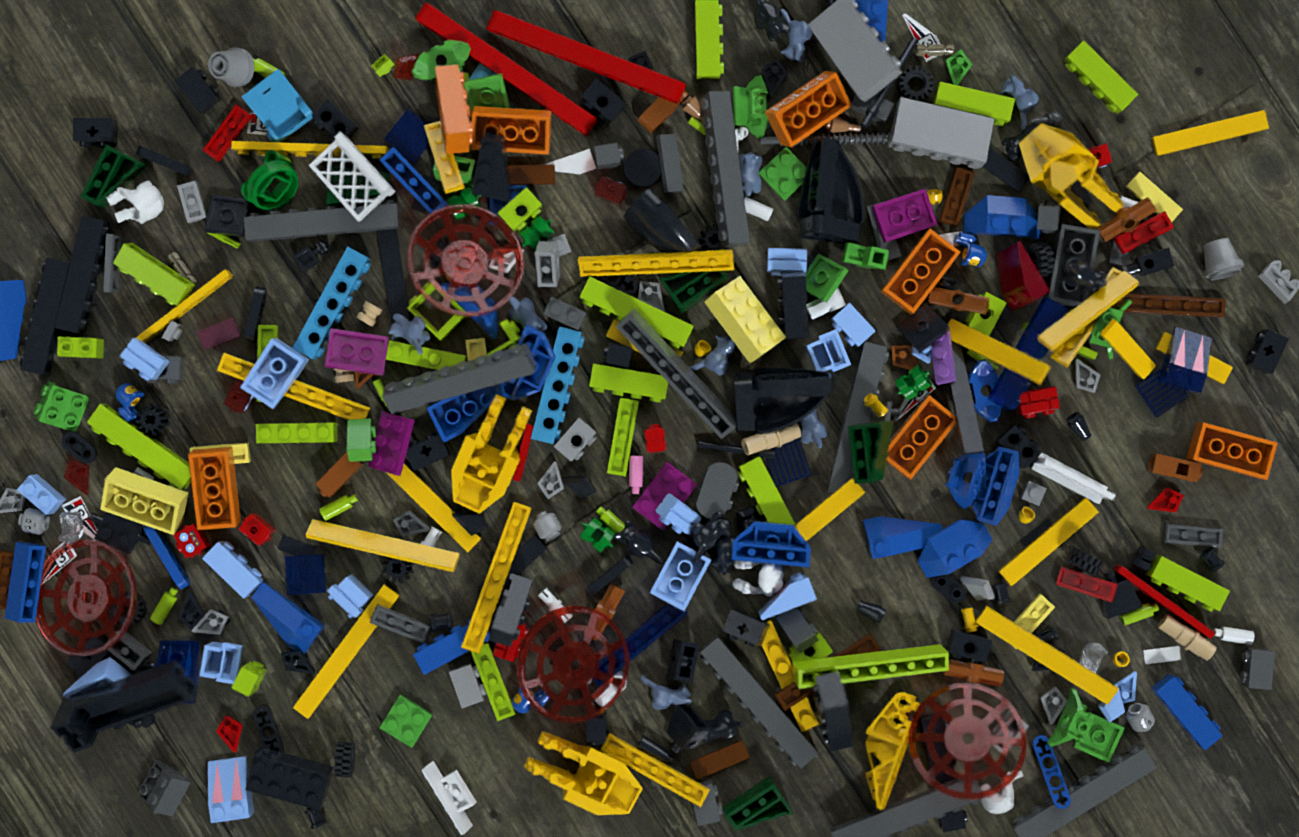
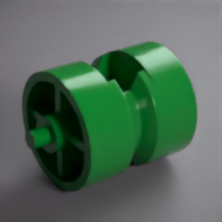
[446,186,481,221]
[518,215,555,251]
[895,365,932,401]
[579,517,615,553]

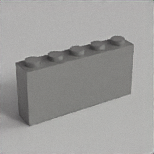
[808,0,903,102]
[888,97,994,169]

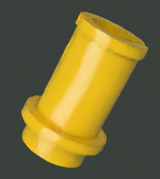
[864,393,888,417]
[961,607,979,632]

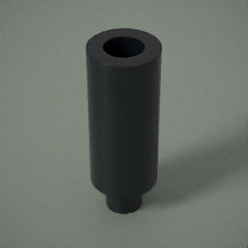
[637,735,674,764]

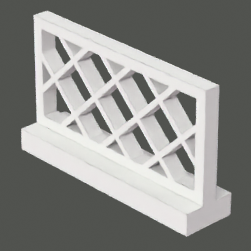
[309,132,395,222]
[1030,452,1115,504]

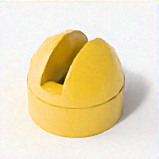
[927,189,942,205]
[694,340,711,357]
[1018,507,1035,524]
[1112,651,1130,667]

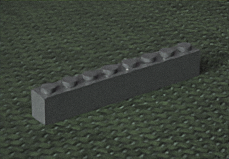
[700,91,750,248]
[244,200,402,242]
[616,308,737,439]
[826,342,889,493]
[382,344,536,414]
[700,635,818,768]
[1010,745,1157,837]
[831,772,984,837]

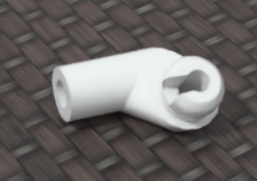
[735,127,749,152]

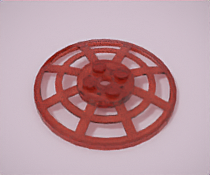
[407,205,524,317]
[36,540,137,656]
[517,606,630,723]
[908,683,1027,800]

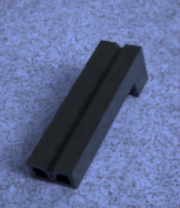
[50,660,198,753]

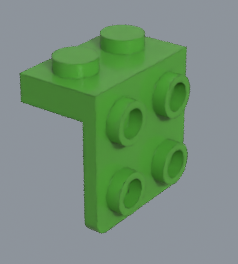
[33,381,89,432]

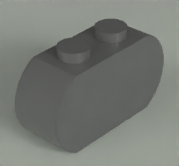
[695,462,739,519]

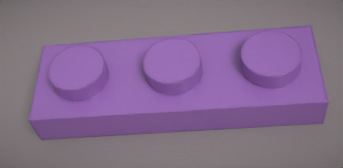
[931,331,957,385]

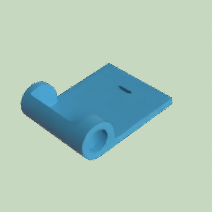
[242,68,314,143]

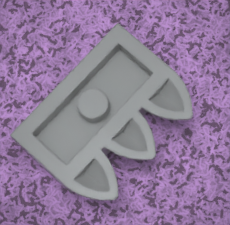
[1258,260,1299,304]

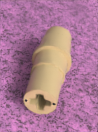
[741,423,801,455]
[1158,614,1217,661]

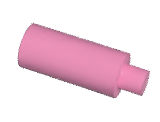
[629,456,643,494]

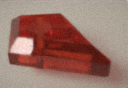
[393,53,421,81]
[64,459,90,495]

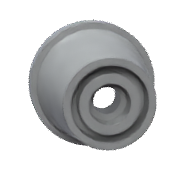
[208,48,254,87]
[1203,238,1244,280]

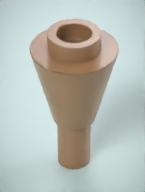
[682,96,703,122]
[825,117,861,133]

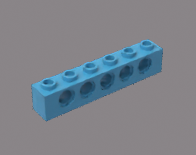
[293,247,371,360]
[531,327,585,444]

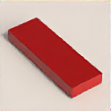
[203,104,253,162]
[1113,211,1174,255]
[512,424,534,482]
[1055,566,1118,603]

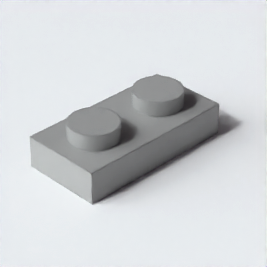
[177,181,207,224]

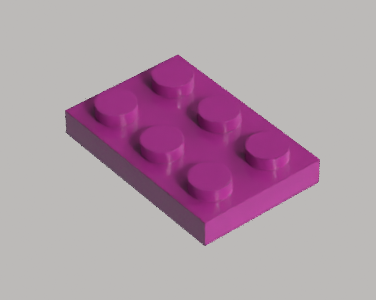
[872,189,938,243]
[325,329,389,376]
[368,411,414,476]
[632,462,697,530]

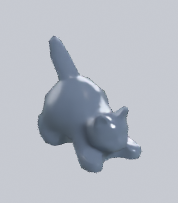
[780,9,812,63]
[1001,74,1039,130]
[739,152,762,196]
[508,296,548,332]
[389,314,430,354]
[689,335,737,375]
[798,409,827,448]
[641,676,692,710]

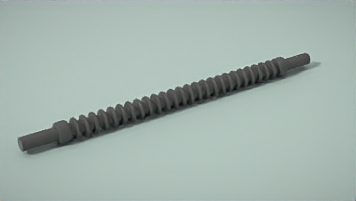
[760,132,890,146]

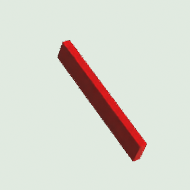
[1113,565,1215,639]

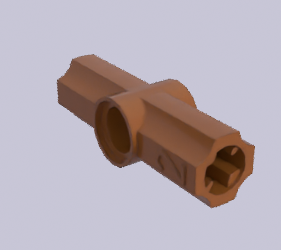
[1096,197,1157,242]
[929,287,990,315]
[583,583,625,641]
[943,658,1004,687]

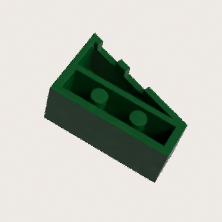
[80,145,147,208]
[326,166,391,206]
[659,271,729,314]
[848,421,893,484]
[722,776,794,831]

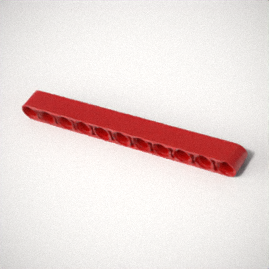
[415,2,598,136]
[486,10,686,104]

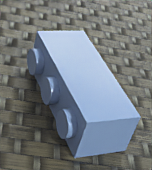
[202,540,264,599]

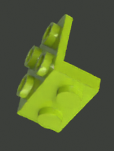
[485,319,521,356]

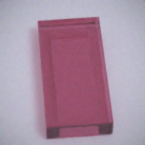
[197,318,241,350]

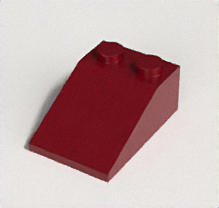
[996,241,1050,312]

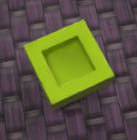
[371,54,395,77]

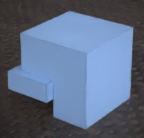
[804,329,851,372]
[327,574,374,618]
[199,641,243,684]

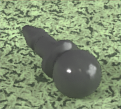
[1029,112,1063,127]

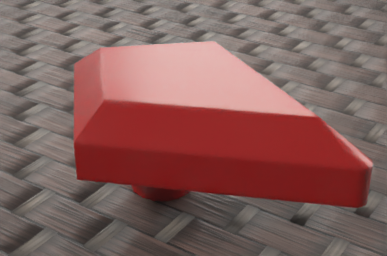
[1146,487,1184,513]
[216,715,243,753]

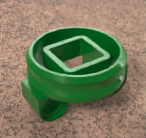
[241,150,299,210]

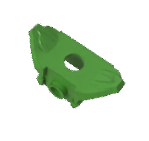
[411,40,471,83]
[732,75,768,138]
[1089,299,1132,359]
[1047,688,1094,747]

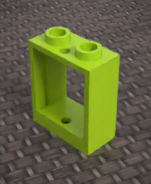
[407,281,468,341]

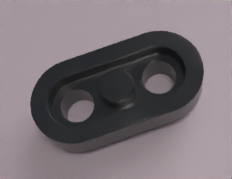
[62,432,98,463]
[930,574,966,603]

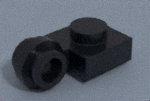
[293,240,330,273]

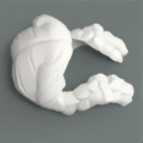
[106,181,164,224]
[732,560,784,597]
[981,770,1024,814]

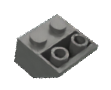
[137,760,191,816]

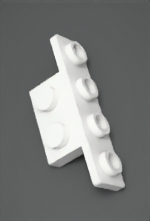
[422,761,477,835]

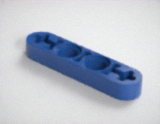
[143,525,190,589]
[1032,735,1071,809]

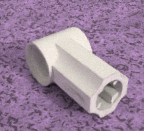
[806,288,846,320]
[592,671,627,707]

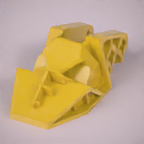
[1019,123,1124,230]
[451,395,532,514]
[865,692,920,810]
[524,731,643,815]

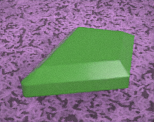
[945,49,972,86]

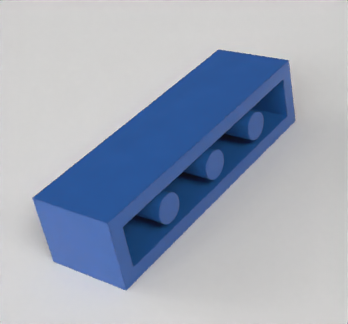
[380,147,449,219]
[5,542,46,623]
[413,618,491,675]
[1151,674,1223,750]

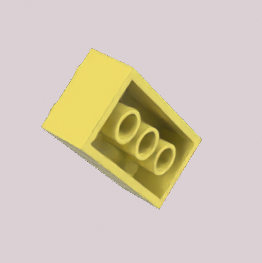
[705,276,786,364]
[101,467,188,535]

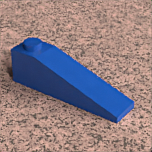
[0,280,27,361]
[427,383,505,442]
[863,516,942,559]
[251,582,325,655]

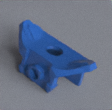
[968,359,1003,422]
[946,451,986,509]

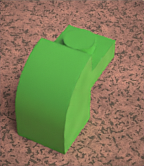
[842,243,889,270]

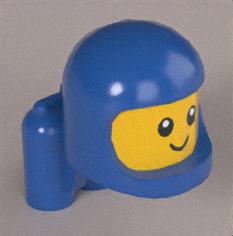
[954,232,987,267]
[115,383,144,423]
[511,685,551,713]

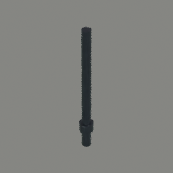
[860,37,918,129]

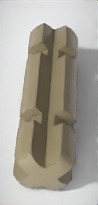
[916,44,954,56]
[167,252,196,284]

